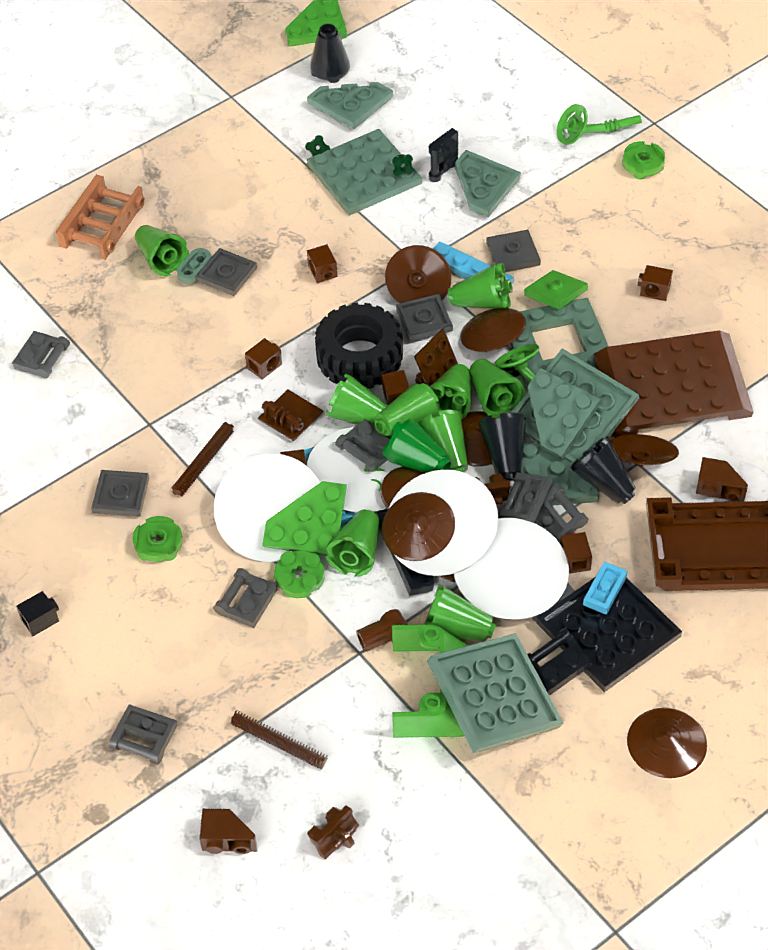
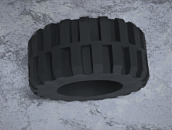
[315,302,403,389]

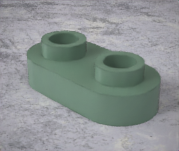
[177,248,211,284]

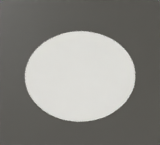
[307,427,401,512]
[214,453,320,562]
[389,470,498,576]
[454,518,569,620]

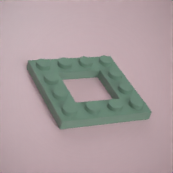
[510,298,609,388]

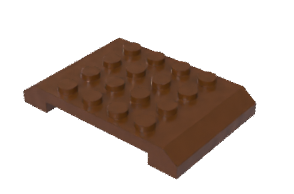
[593,330,753,438]
[646,497,768,591]

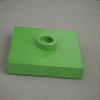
[524,270,588,310]

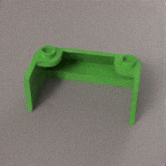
[392,625,468,738]

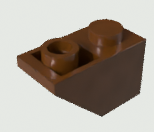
[696,457,748,502]
[199,808,257,854]

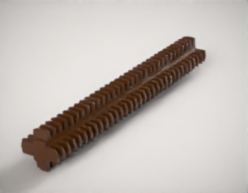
[171,422,234,497]
[231,710,328,770]

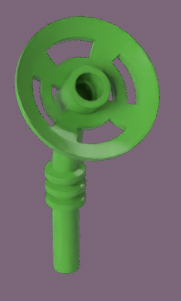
[557,104,642,145]
[495,344,539,383]

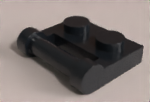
[428,128,459,182]
[527,627,592,695]

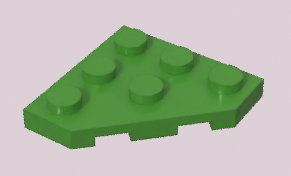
[285,0,347,47]
[262,481,347,556]

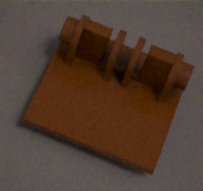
[414,328,458,386]
[258,389,324,441]

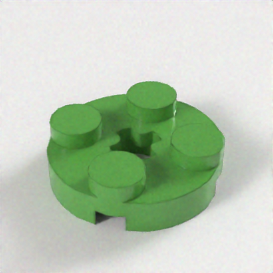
[622,141,665,179]
[132,516,183,562]
[274,551,325,598]

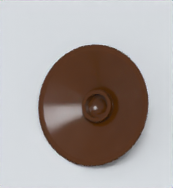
[385,245,451,303]
[460,308,526,352]
[461,411,497,467]
[611,434,679,466]
[382,492,455,561]
[627,708,707,778]

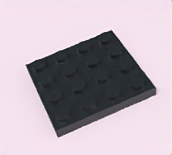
[536,577,682,692]

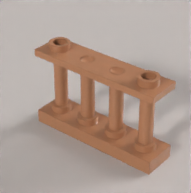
[56,174,145,260]

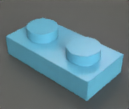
[583,561,628,615]

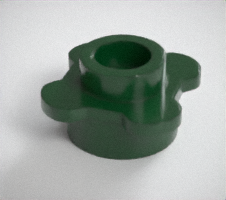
[305,135,330,157]
[392,154,414,176]

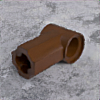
[356,609,408,652]

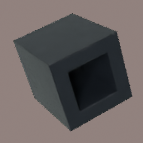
[16,591,59,636]

